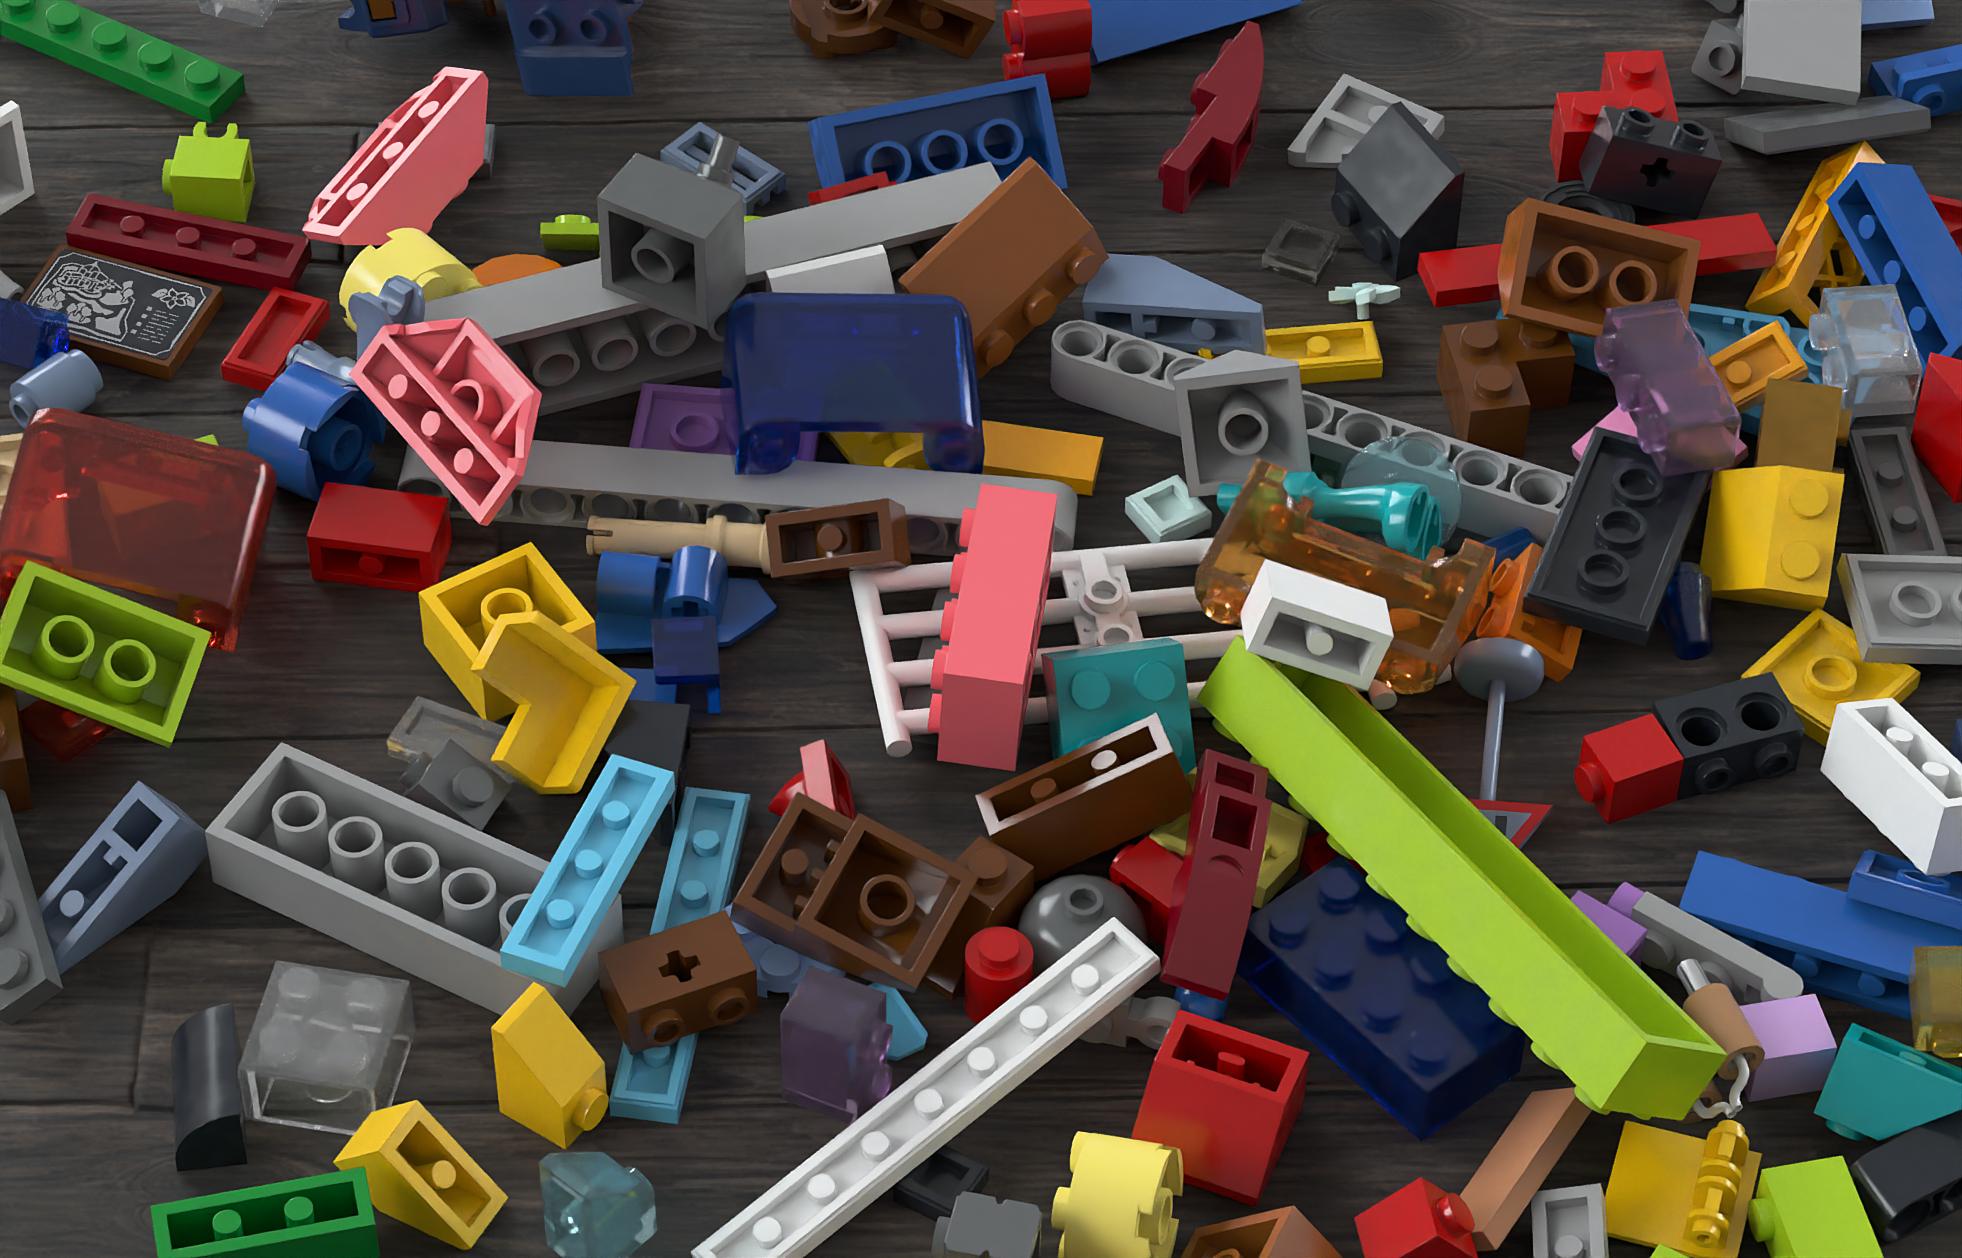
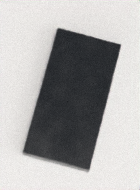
[1522,426,1716,647]

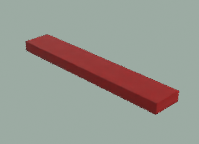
[1417,213,1778,308]

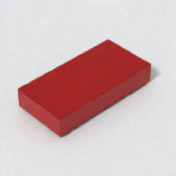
[221,286,330,392]

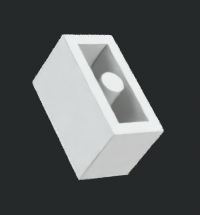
[1240,559,1394,691]

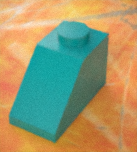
[1813,1023,1962,1141]

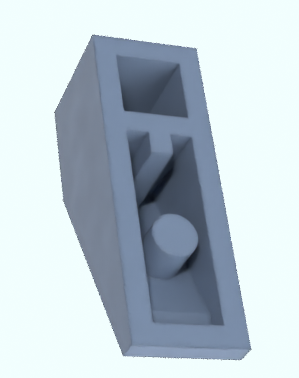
[1082,253,1267,355]
[38,780,208,975]

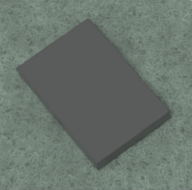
[1724,95,1931,155]

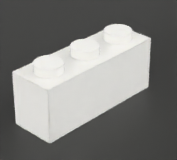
[1820,698,1962,876]

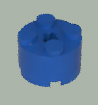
[242,362,386,503]

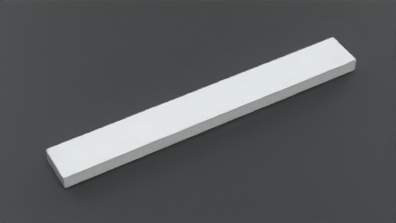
[691,917,1161,1258]

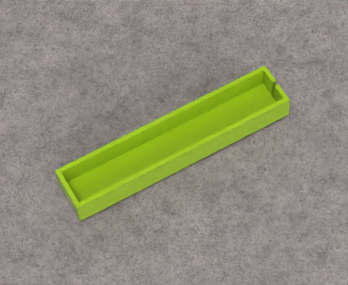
[1196,635,1728,1121]

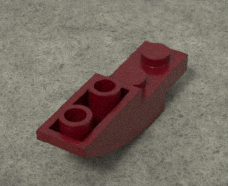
[1158,21,1264,214]
[1160,749,1272,1001]

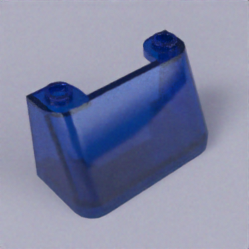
[720,292,985,475]

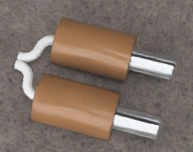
[1676,959,1765,1124]

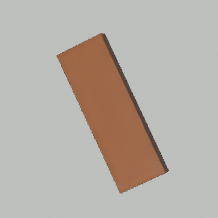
[1459,1087,1592,1251]

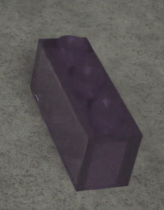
[1594,299,1742,477]

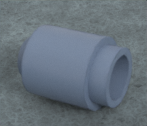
[9,349,103,431]

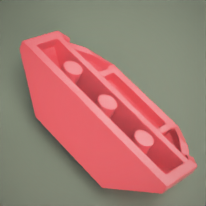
[302,66,488,245]
[348,318,542,526]

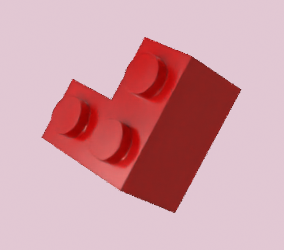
[1549,50,1679,183]

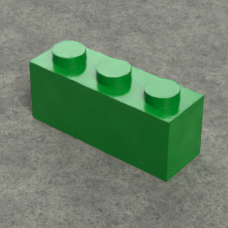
[150,1167,380,1258]

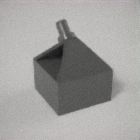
[597,134,746,330]

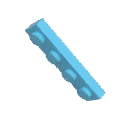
[500,754,675,988]

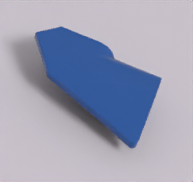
[595,545,777,655]

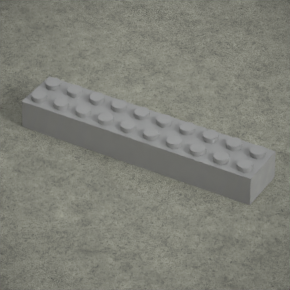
[423,161,1002,416]

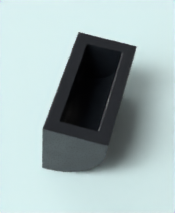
[171,1003,247,1172]

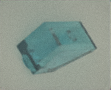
[539,1152,657,1258]

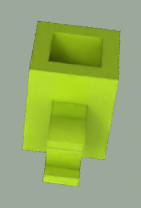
[162,122,255,222]

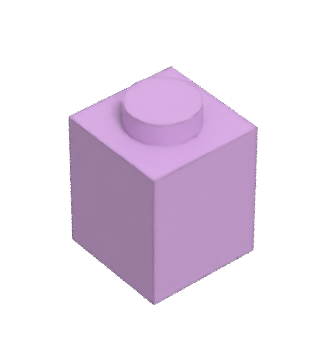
[1739,994,1837,1102]

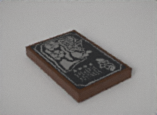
[5,243,224,382]

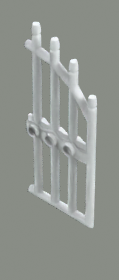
[849,533,1451,757]

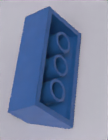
[807,73,1068,189]

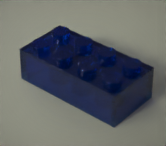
[1236,855,1526,1141]

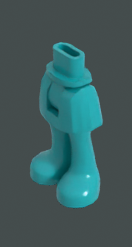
[1217,472,1442,573]

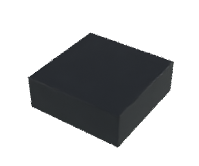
[893,1145,989,1222]

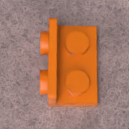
[1476,542,1583,683]

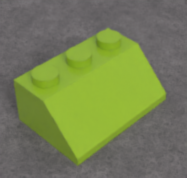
[0,560,211,748]

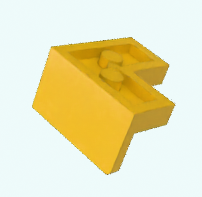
[470,611,637,795]

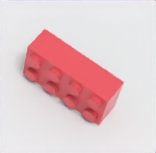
[927,483,1058,771]

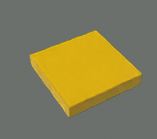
[1740,607,1921,747]

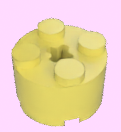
[339,228,484,332]
[1051,1131,1183,1258]

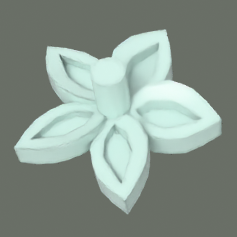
[1329,283,1400,319]

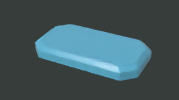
[848,983,928,1061]

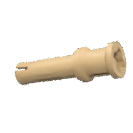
[586,515,771,575]

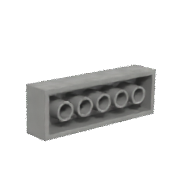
[205,742,624,1017]

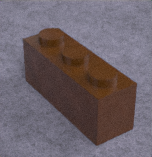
[975,713,1193,883]

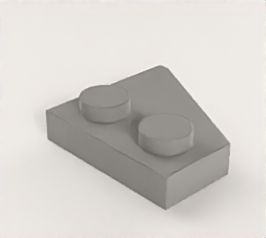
[1288,74,1445,168]

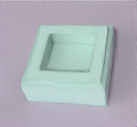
[1125,475,1212,543]

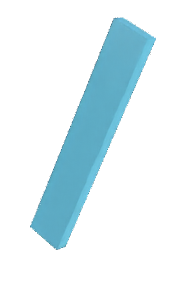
[609,787,751,1124]

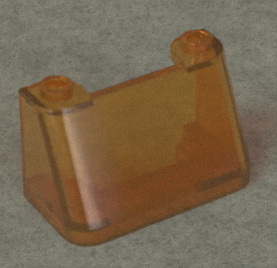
[1194,458,1496,695]

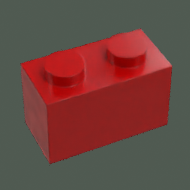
[306,482,452,593]

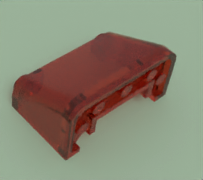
[0,408,277,653]

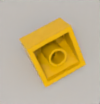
[1695,465,1845,612]

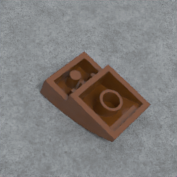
[730,791,979,993]

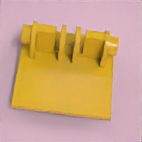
[1605,1120,1762,1258]

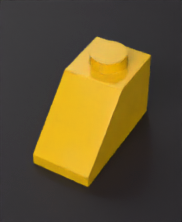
[491,982,609,1150]
[333,1100,508,1250]

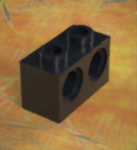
[1651,672,1805,801]

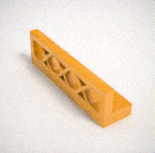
[1745,141,1885,332]

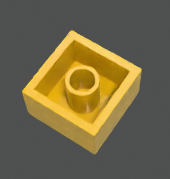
[418,542,597,725]

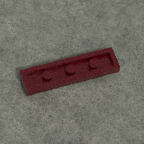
[65,193,312,291]

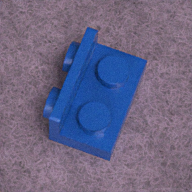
[1868,44,1962,117]

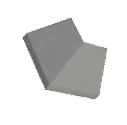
[1174,349,1312,498]

